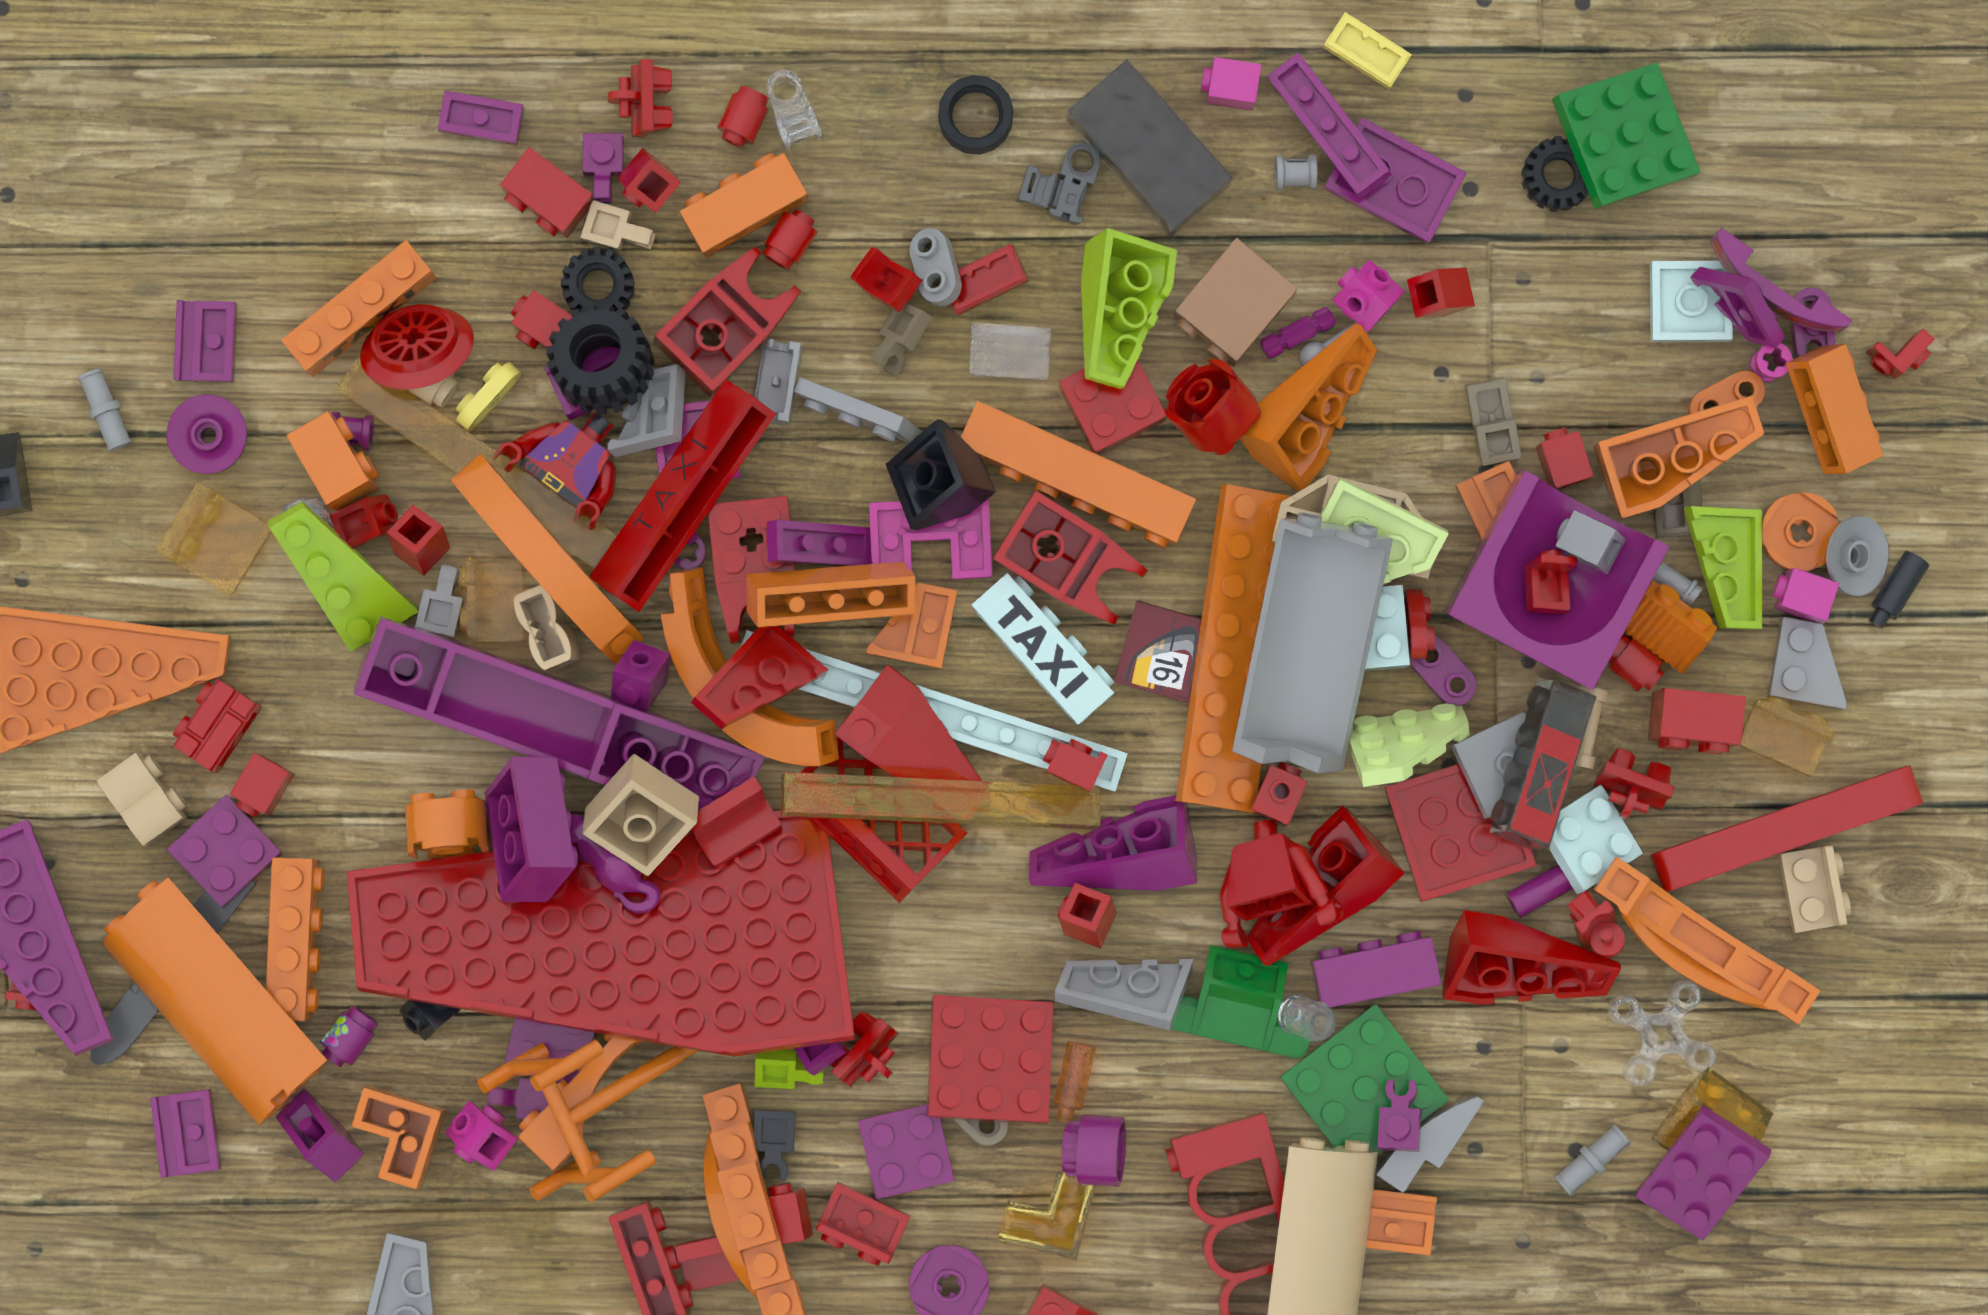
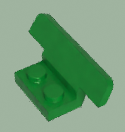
[1171,945,1314,1058]

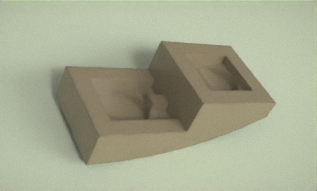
[1465,377,1522,466]

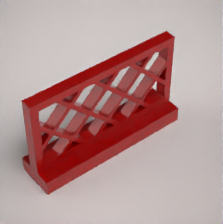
[784,737,968,903]

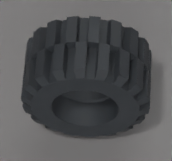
[546,304,655,415]

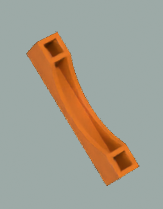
[518,1034,643,1173]

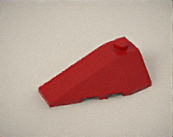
[835,664,991,825]
[1247,805,1405,967]
[1442,910,1621,1005]

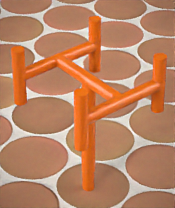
[477,1040,698,1202]

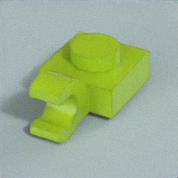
[755,1049,824,1090]

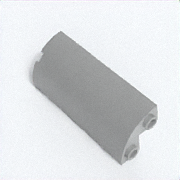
[1232,512,1393,773]

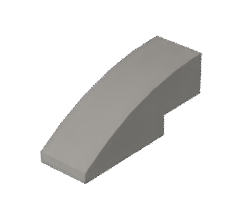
[1375,1095,1484,1193]

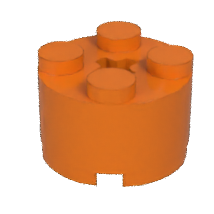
[405,789,489,859]

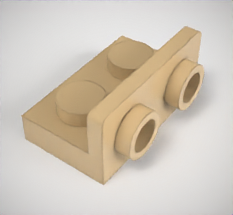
[1778,845,1851,933]

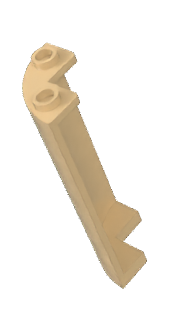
[1267,1137,1378,1315]

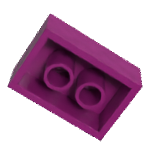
[484,756,578,902]

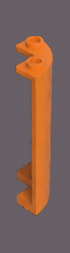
[102,877,327,1126]

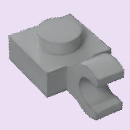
[415,564,465,637]

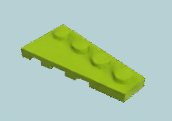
[267,501,419,652]

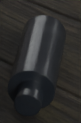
[1869,551,1930,629]

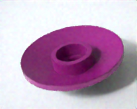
[167,394,247,474]

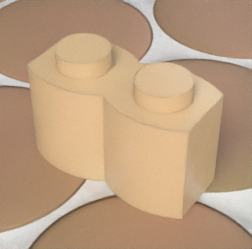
[514,585,581,671]
[96,752,187,846]

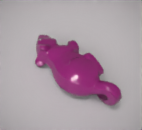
[570,814,660,913]

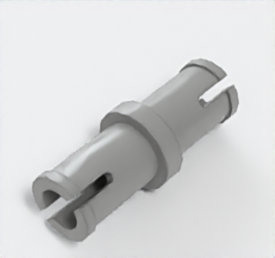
[78,368,132,451]
[1553,1124,1632,1196]

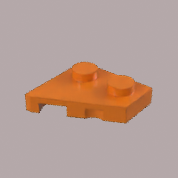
[866,582,958,669]

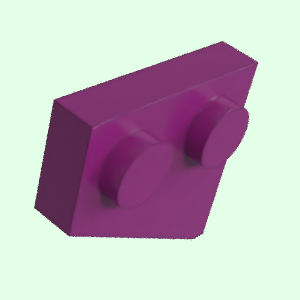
[1690,267,1785,348]

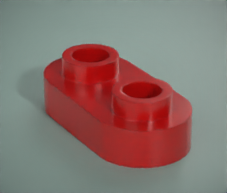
[1404,589,1435,659]

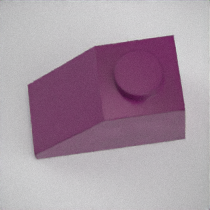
[275,1089,364,1183]

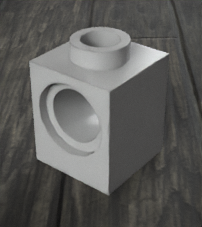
[1556,510,1626,575]

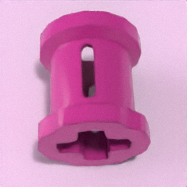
[1749,343,1793,383]

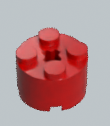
[1164,359,1261,455]

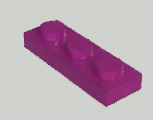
[767,520,872,567]

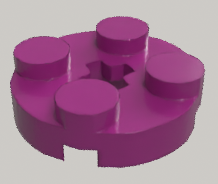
[909,1245,989,1315]

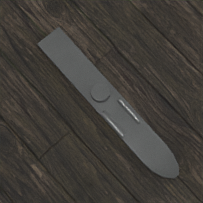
[90,881,256,1065]

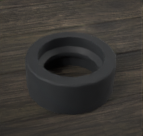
[938,75,1013,155]

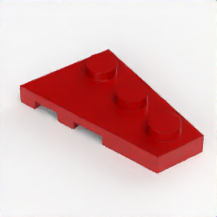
[691,626,829,729]

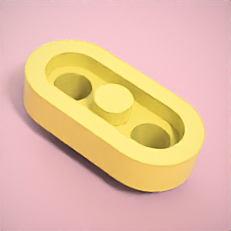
[456,362,522,432]

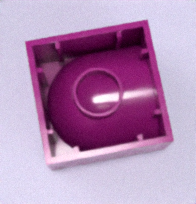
[1443,470,1670,690]

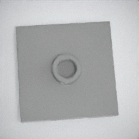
[1451,712,1558,819]

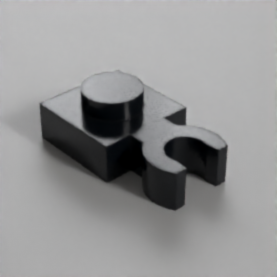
[754,1110,796,1181]

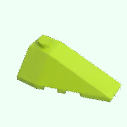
[1081,228,1177,389]

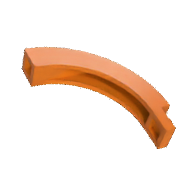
[451,453,645,665]
[661,567,839,766]

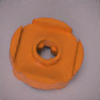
[1762,492,1839,572]

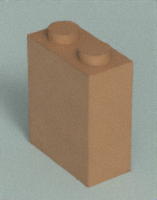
[1174,238,1298,366]

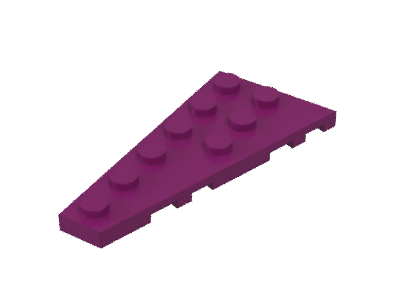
[0,819,114,1056]

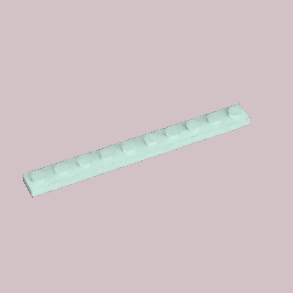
[741,630,1128,792]

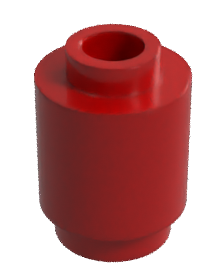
[717,85,769,148]
[762,209,818,271]
[1608,634,1664,692]

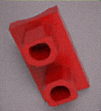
[608,59,673,138]
[1593,748,1675,819]
[1567,890,1625,958]
[831,1011,899,1087]

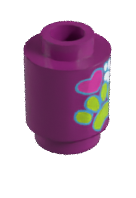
[320,1005,378,1067]

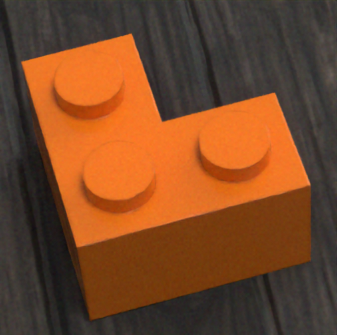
[286,411,380,511]
[351,1086,447,1190]

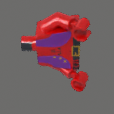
[493,412,616,531]

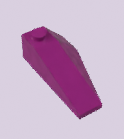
[1029,795,1197,891]

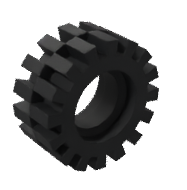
[1521,136,1589,212]
[561,247,635,313]

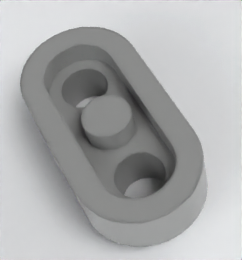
[910,228,962,306]

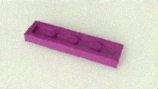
[1267,52,1392,199]

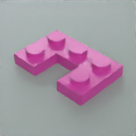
[869,498,992,580]

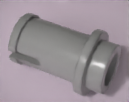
[1652,561,1703,607]

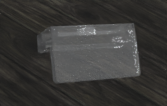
[969,323,1052,381]

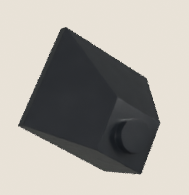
[886,419,996,530]

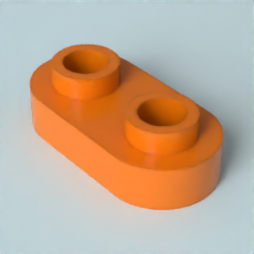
[1688,371,1765,415]

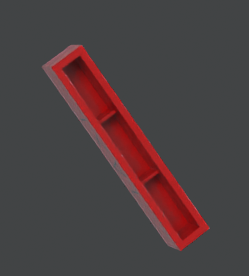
[589,379,776,612]

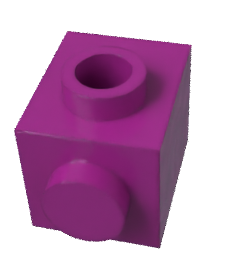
[611,640,670,712]

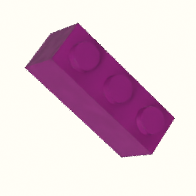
[1310,931,1442,1009]

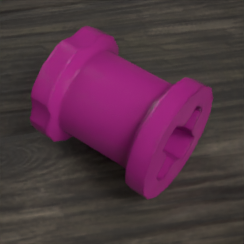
[332,412,374,451]

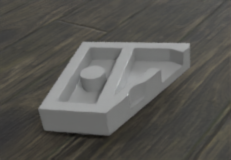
[607,364,686,457]
[1767,617,1847,710]

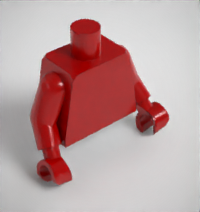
[1219,820,1343,948]

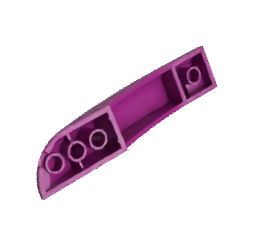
[354,616,766,809]

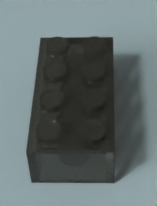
[1066,59,1233,237]

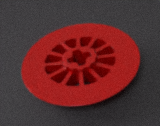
[360,304,474,390]

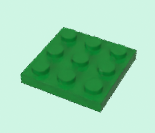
[1552,63,1701,210]
[1280,1004,1449,1155]

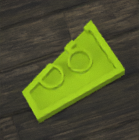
[1683,506,1762,630]

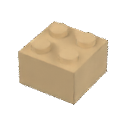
[582,754,699,876]

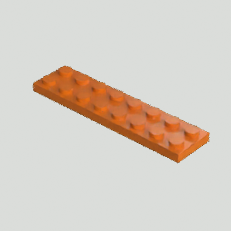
[1175,484,1291,813]

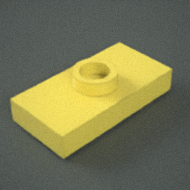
[1323,12,1412,90]

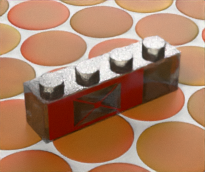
[1490,679,1596,849]

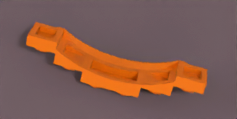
[1593,857,1820,1025]
[702,1083,807,1315]

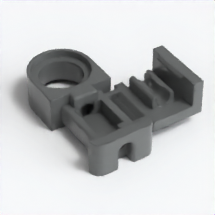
[1016,143,1100,225]

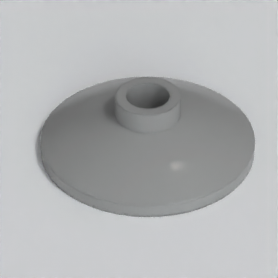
[1826,516,1889,596]

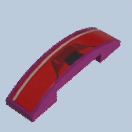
[1709,227,1852,333]

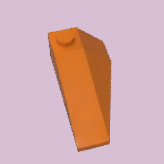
[1240,323,1377,492]
[1593,396,1764,519]

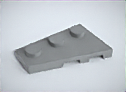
[794,377,922,444]
[1055,959,1194,1031]
[367,1232,434,1315]

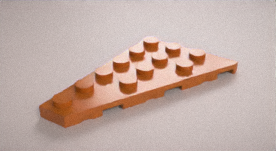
[0,606,231,754]

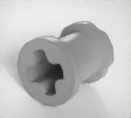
[1274,154,1317,190]

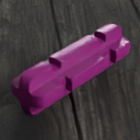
[1260,307,1336,359]

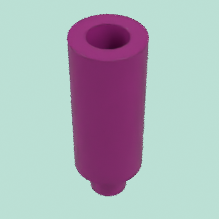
[1506,864,1573,918]

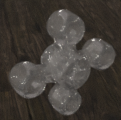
[1607,980,1717,1087]

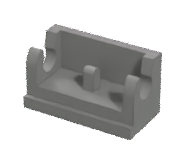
[754,339,803,427]

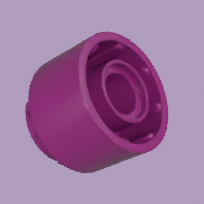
[1062,1115,1126,1187]

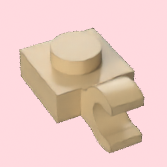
[580,200,656,252]

